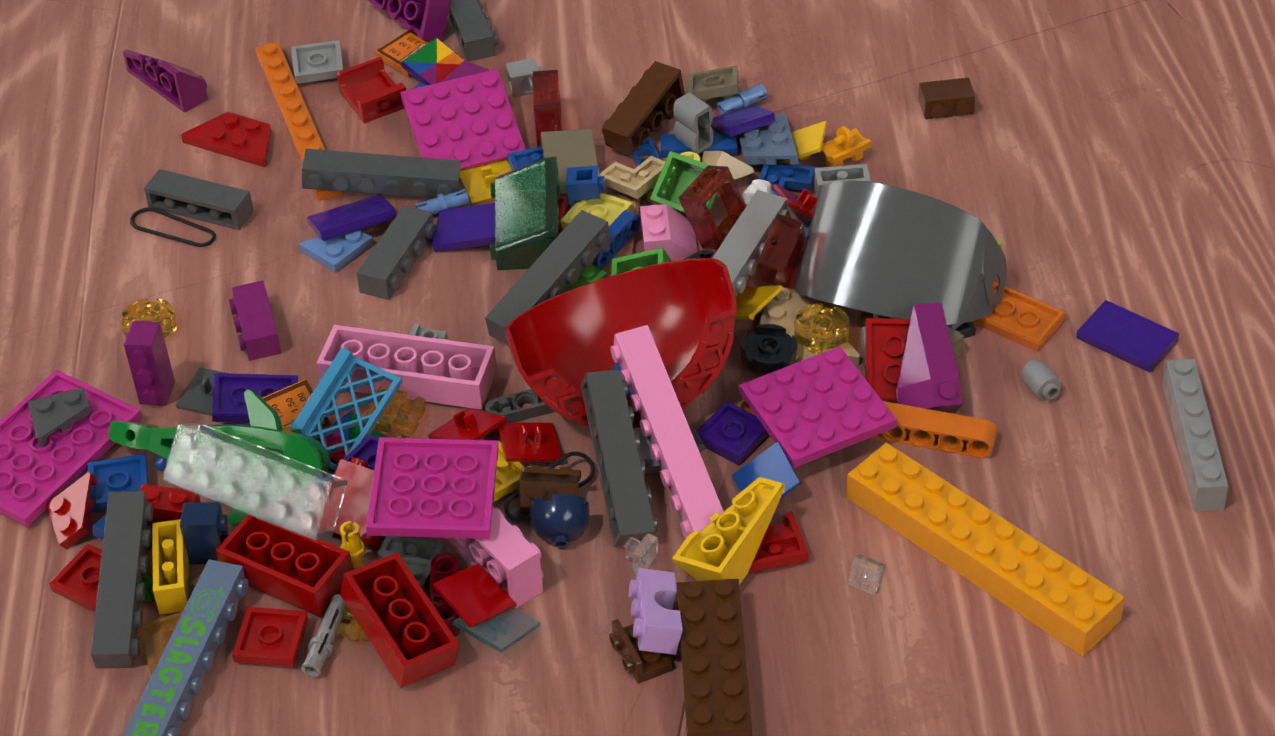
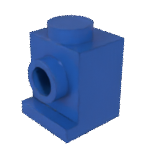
[565,166,606,205]

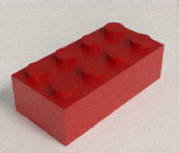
[216,510,353,617]
[340,552,460,688]

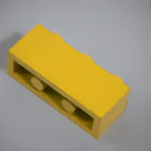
[152,519,190,615]

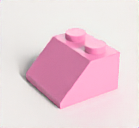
[640,204,698,261]

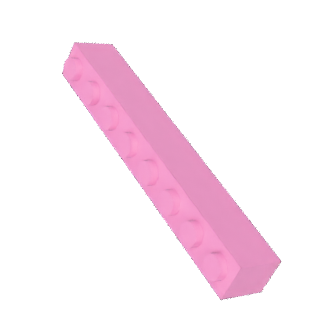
[611,325,724,539]

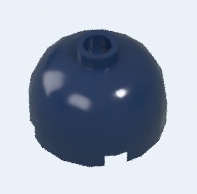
[530,494,590,547]

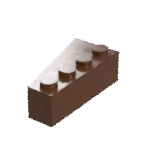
[602,61,685,155]

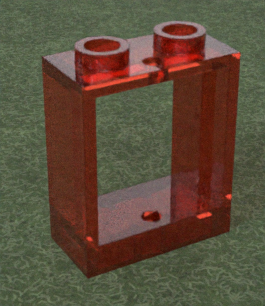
[533,70,562,147]
[678,165,746,250]
[757,213,806,288]

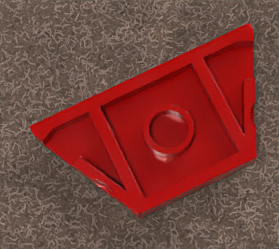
[181,112,271,167]

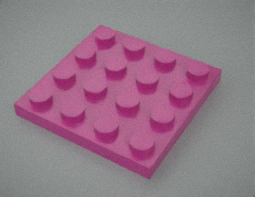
[401,69,526,171]
[739,346,897,468]
[366,437,499,539]

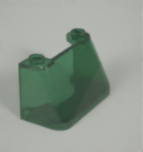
[490,157,560,270]

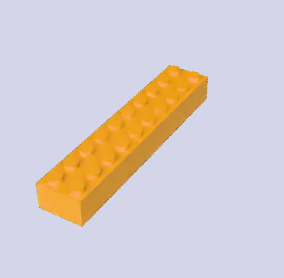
[847,442,1125,657]

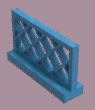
[291,347,403,472]

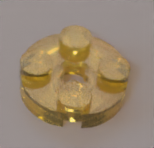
[120,298,177,338]
[794,304,849,354]

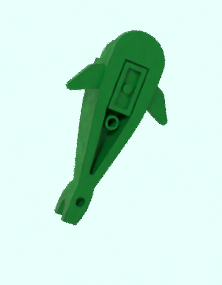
[108,389,330,525]

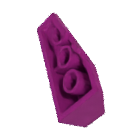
[123,49,208,113]
[896,303,963,413]

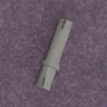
[301,594,348,677]

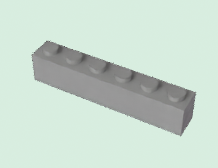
[713,190,790,298]
[1162,359,1228,512]

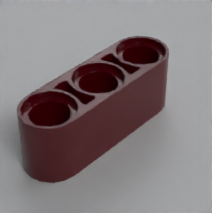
[430,553,461,637]

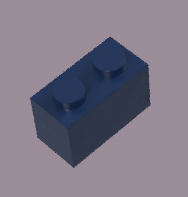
[180,502,229,565]

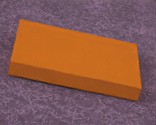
[972,282,1066,352]

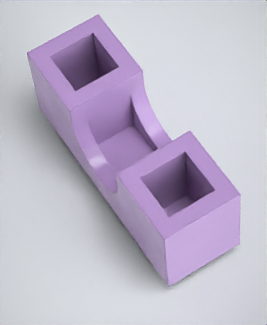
[629,568,683,655]

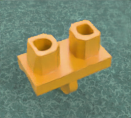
[819,126,871,167]

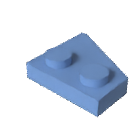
[299,230,373,273]

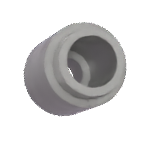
[1022,360,1062,401]

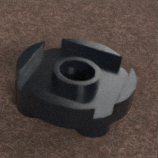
[741,324,798,371]

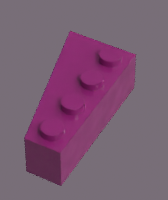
[367,0,451,42]

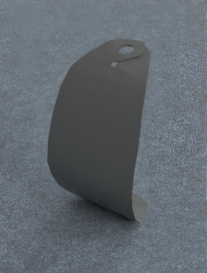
[795,180,1007,325]

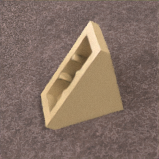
[702,151,754,184]

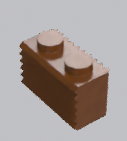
[918,77,975,119]

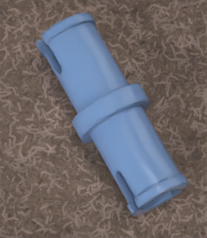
[717,83,768,115]
[415,189,470,215]

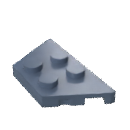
[739,112,799,165]

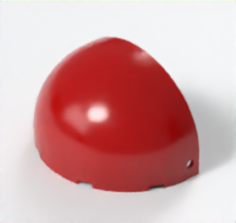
[505,258,737,428]

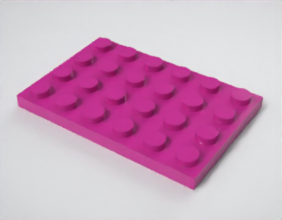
[0,370,143,527]

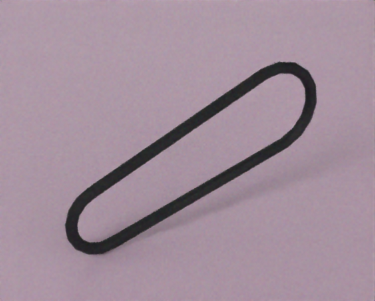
[130,207,216,247]
[504,452,595,522]

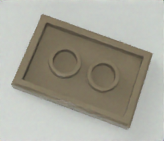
[540,129,602,196]

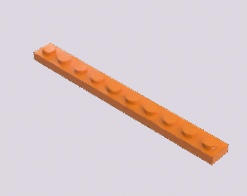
[255,42,342,201]

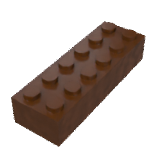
[677,579,752,736]

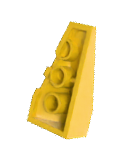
[672,477,785,585]

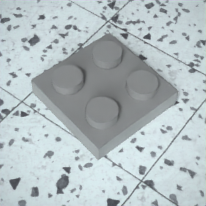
[291,40,343,84]

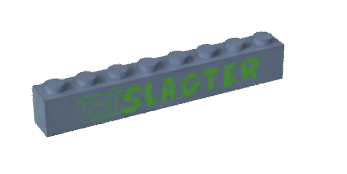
[123,559,248,736]

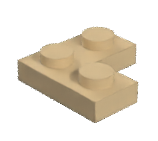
[600,156,666,199]

